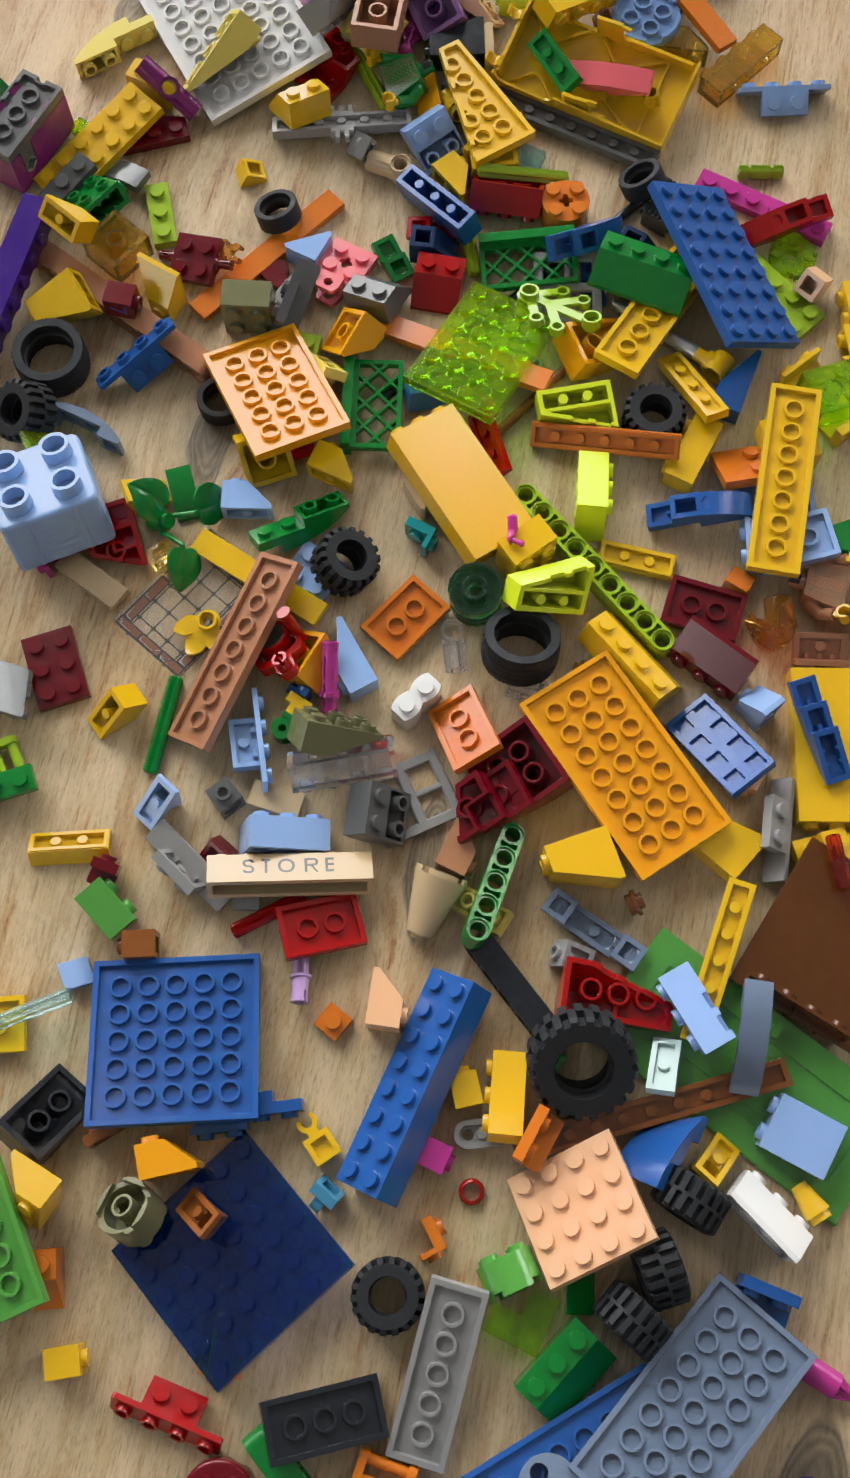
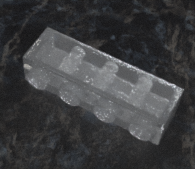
[287,736,399,794]

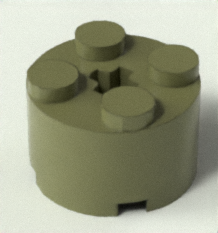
[96,1177,167,1247]

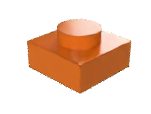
[314,1002,353,1042]

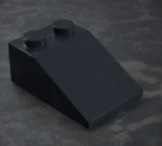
[0,1063,86,1166]

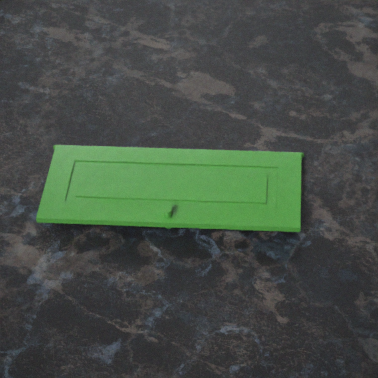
[602,927,850,1226]

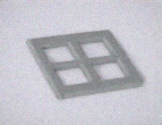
[534,251,604,325]
[358,747,458,849]

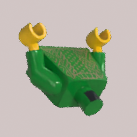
[365,49,436,112]

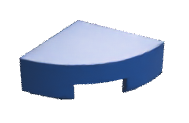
[286,682,312,702]

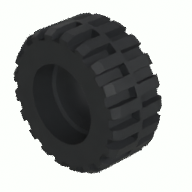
[526,1003,639,1121]

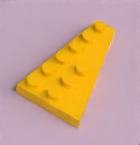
[439,39,536,168]

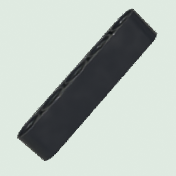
[463,933,554,1037]

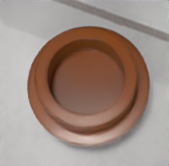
[624,889,646,916]

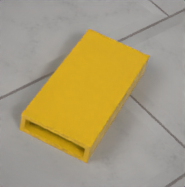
[386,403,532,570]
[785,667,850,832]

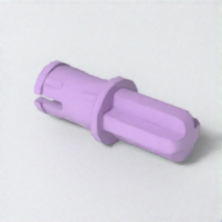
[290,957,312,1005]

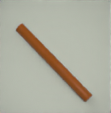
[498,366,567,436]

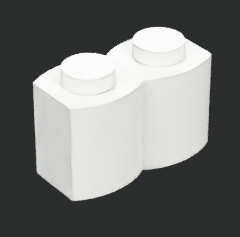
[391,673,441,730]

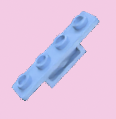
[735,80,831,118]
[228,687,273,793]

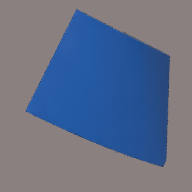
[621,1116,708,1191]

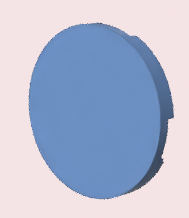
[612,0,681,47]

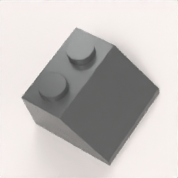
[342,274,412,325]

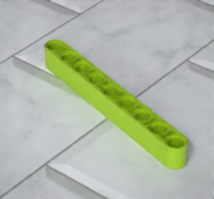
[515,483,675,659]

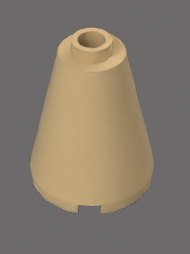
[406,862,468,942]

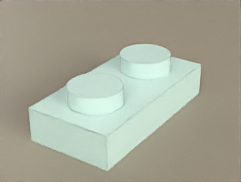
[645,1036,682,1097]

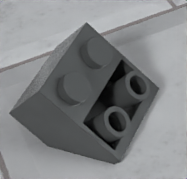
[343,780,411,846]

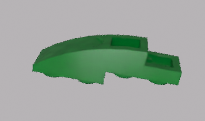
[248,491,350,552]

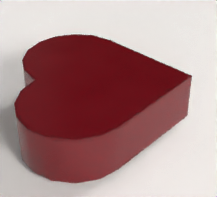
[260,260,290,291]

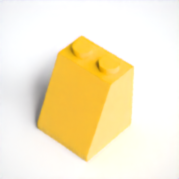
[538,825,626,889]

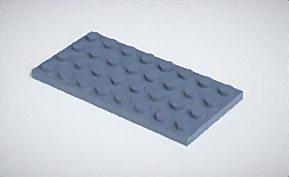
[568,1272,817,1478]

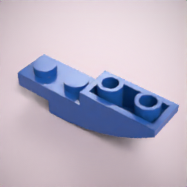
[545,215,623,262]
[645,491,752,532]
[189,1090,305,1142]

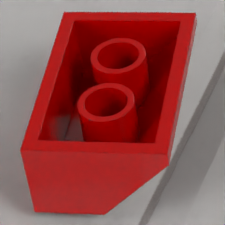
[469,173,546,222]

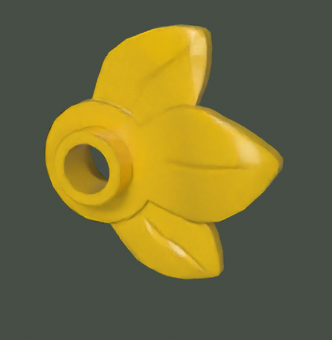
[173,610,221,655]

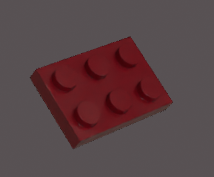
[660,574,748,643]
[21,625,92,713]

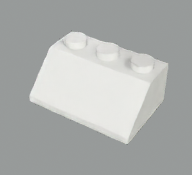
[722,1170,813,1264]

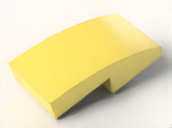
[452,886,515,938]

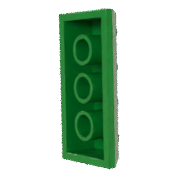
[587,230,694,317]

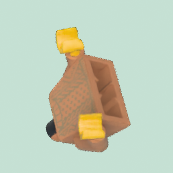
[787,552,850,625]

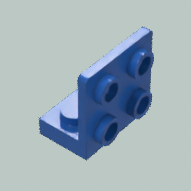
[734,1272,802,1328]

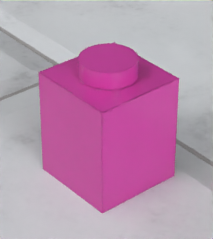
[417,1136,456,1175]

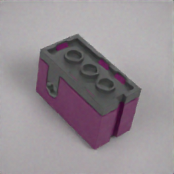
[0,69,76,194]

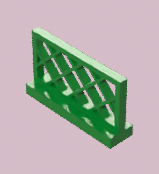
[478,224,579,293]
[339,355,404,455]

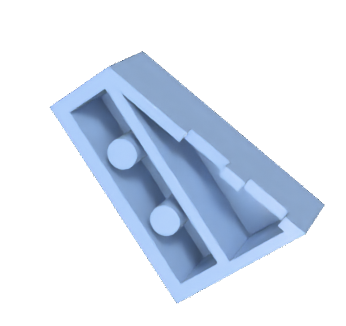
[239,811,330,855]

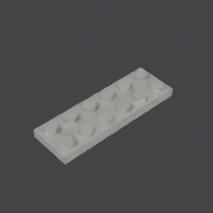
[385,1274,490,1474]

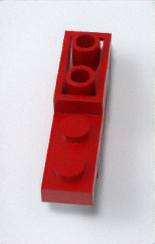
[740,193,834,248]

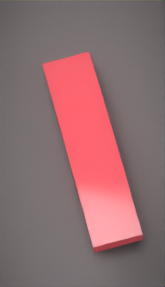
[569,60,656,96]

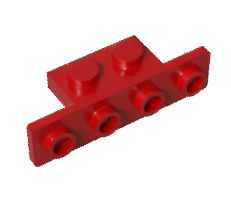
[110,1375,224,1455]

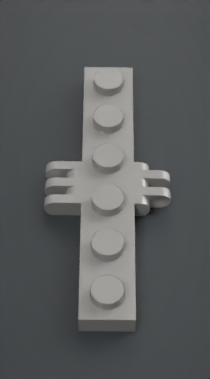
[272,104,411,144]

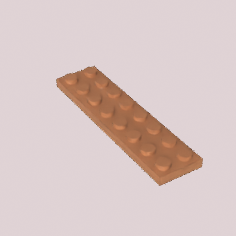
[167,551,303,753]

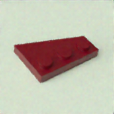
[124,116,191,156]

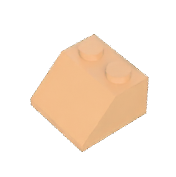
[365,966,409,1034]

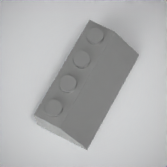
[296,0,356,36]

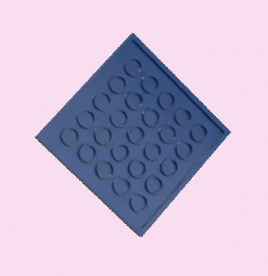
[83,953,261,1130]

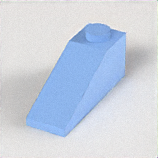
[336,615,379,702]

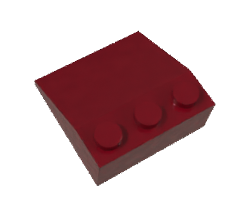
[467,715,574,825]

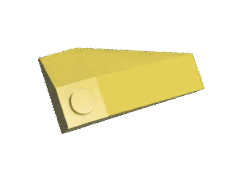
[183,9,262,92]

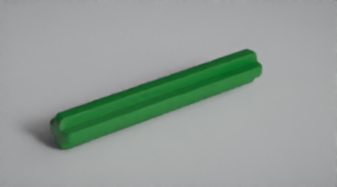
[143,675,183,775]

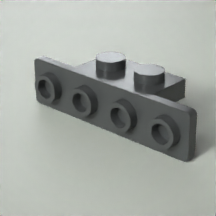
[271,258,321,330]

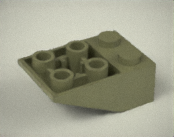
[287,705,384,757]

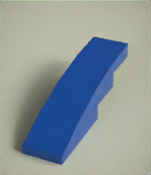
[787,675,850,785]

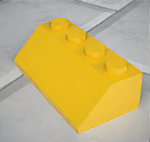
[577,611,683,711]

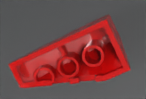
[554,956,673,1033]

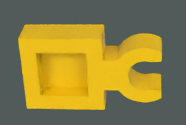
[296,1112,342,1167]

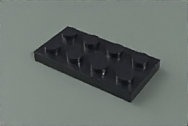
[258,1373,390,1468]

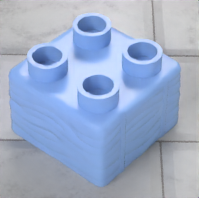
[0,432,116,571]

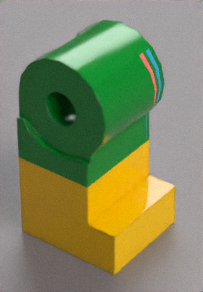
[271,690,314,744]

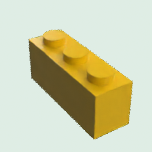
[661,413,724,494]
[482,1050,527,1145]

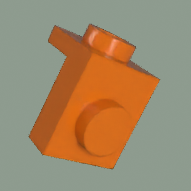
[419,1214,447,1264]

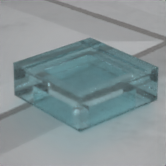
[518,143,546,168]

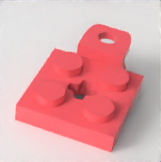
[316,237,378,308]

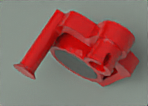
[255,606,308,681]

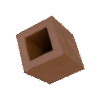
[117,929,160,960]

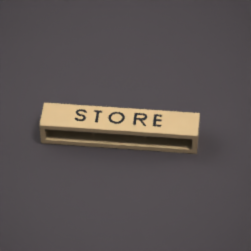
[207,851,374,898]

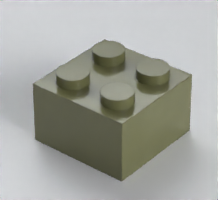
[220,279,276,335]

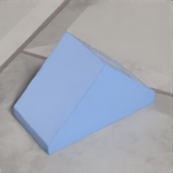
[284,231,333,265]

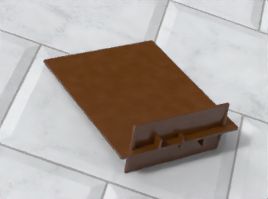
[729,837,850,1054]

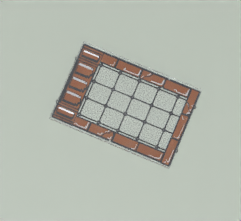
[113,526,244,677]

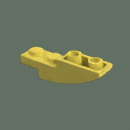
[74,14,158,81]

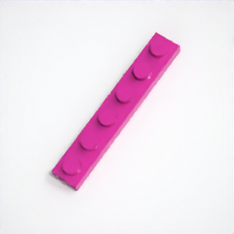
[695,168,833,247]

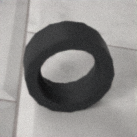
[618,158,666,203]
[254,189,302,235]
[196,378,235,426]

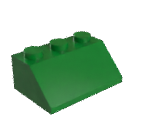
[513,1315,617,1421]

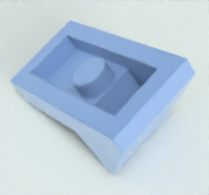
[133,774,182,831]

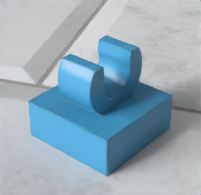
[309,1174,346,1213]

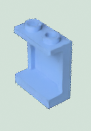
[754,1093,848,1180]

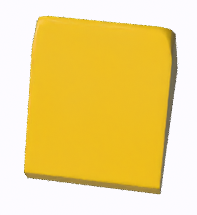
[235,158,267,187]

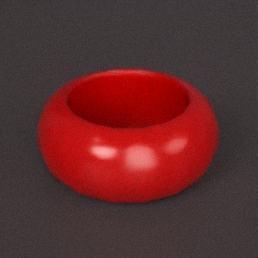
[458,1178,485,1206]

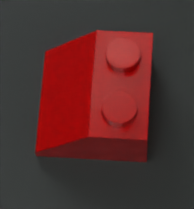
[410,251,466,316]

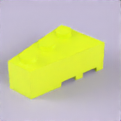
[502,556,596,615]

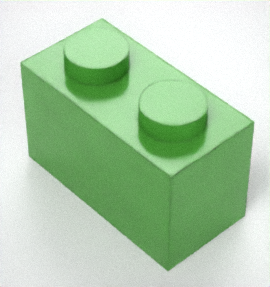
[74,876,137,940]

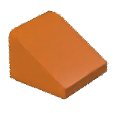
[722,566,757,595]

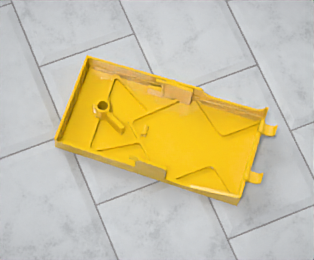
[485,0,701,157]

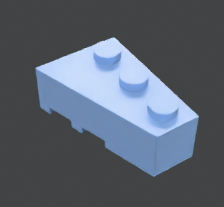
[656,961,736,1055]

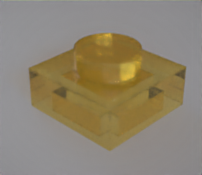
[145,538,173,572]

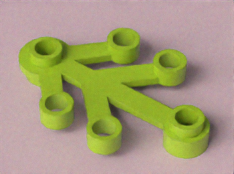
[517,283,602,337]

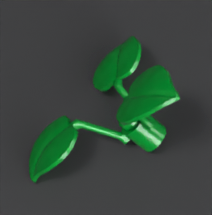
[127,478,223,592]

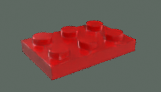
[275,895,368,962]

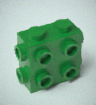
[66,175,131,231]

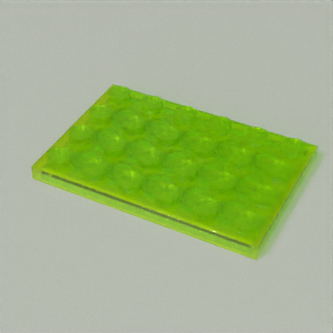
[403,281,552,425]

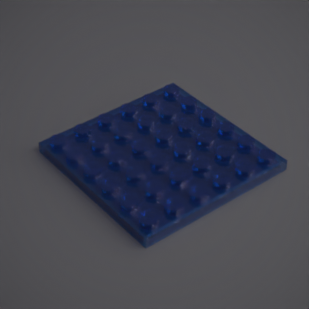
[111,1130,356,1393]

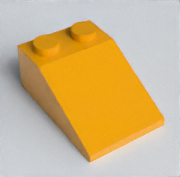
[551,317,619,381]

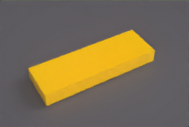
[599,539,677,582]

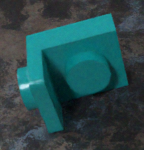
[405,516,439,558]

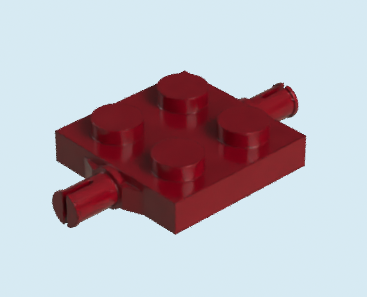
[159,232,235,287]

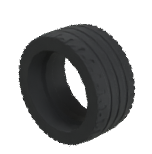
[12,318,91,398]
[481,606,561,687]

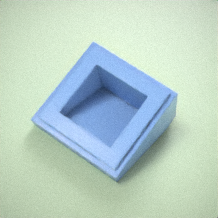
[57,956,93,992]

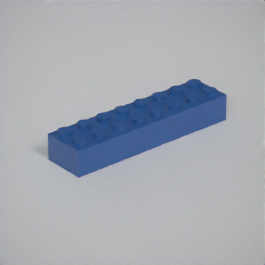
[336,968,492,1208]

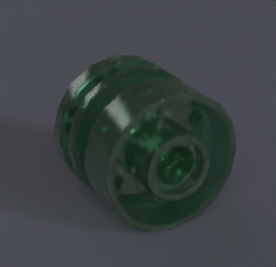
[448,562,503,627]

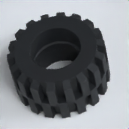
[0,378,58,445]
[621,382,687,434]
[310,526,381,598]
[650,1165,732,1236]
[630,1227,691,1313]
[350,1256,425,1337]
[592,1279,673,1362]

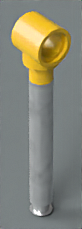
[610,296,736,385]

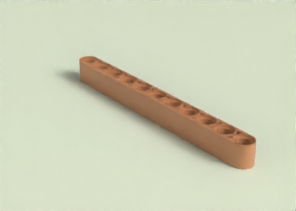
[36,240,212,384]

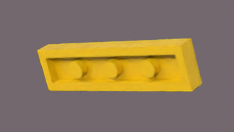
[657,351,729,424]

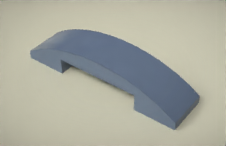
[54,401,125,456]
[541,887,648,972]
[729,978,774,1097]

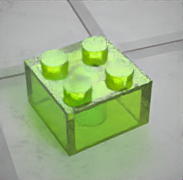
[796,359,850,427]

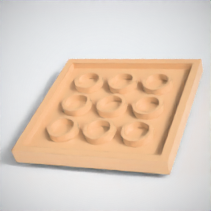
[507,1129,660,1292]

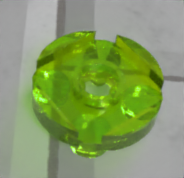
[767,233,818,281]

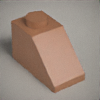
[435,818,478,880]

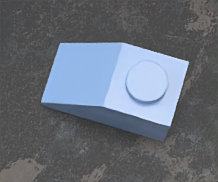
[220,478,274,520]
[734,685,786,732]

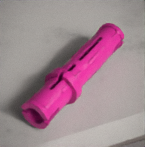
[319,641,340,714]

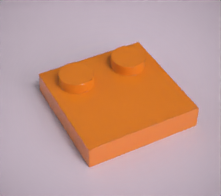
[709,446,761,490]

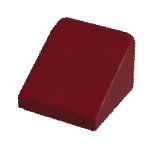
[200,835,238,862]

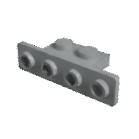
[760,777,796,884]
[146,819,232,911]

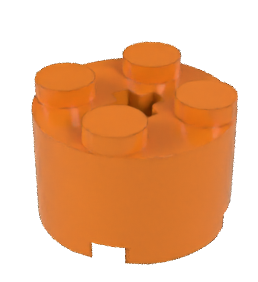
[540,180,590,228]

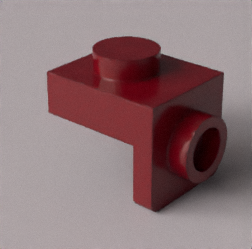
[87,853,122,884]

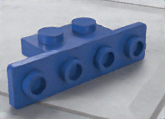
[96,316,176,393]

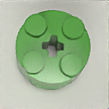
[476,1241,544,1305]

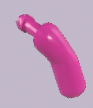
[507,514,525,547]

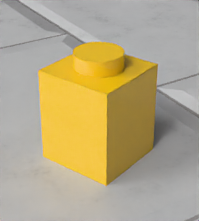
[450,1065,484,1111]
[42,1341,91,1382]

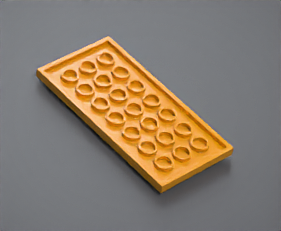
[518,649,732,883]

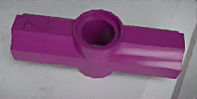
[134,55,202,121]

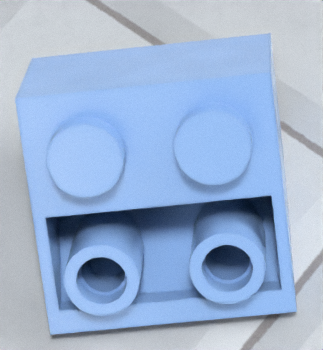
[399,104,465,175]

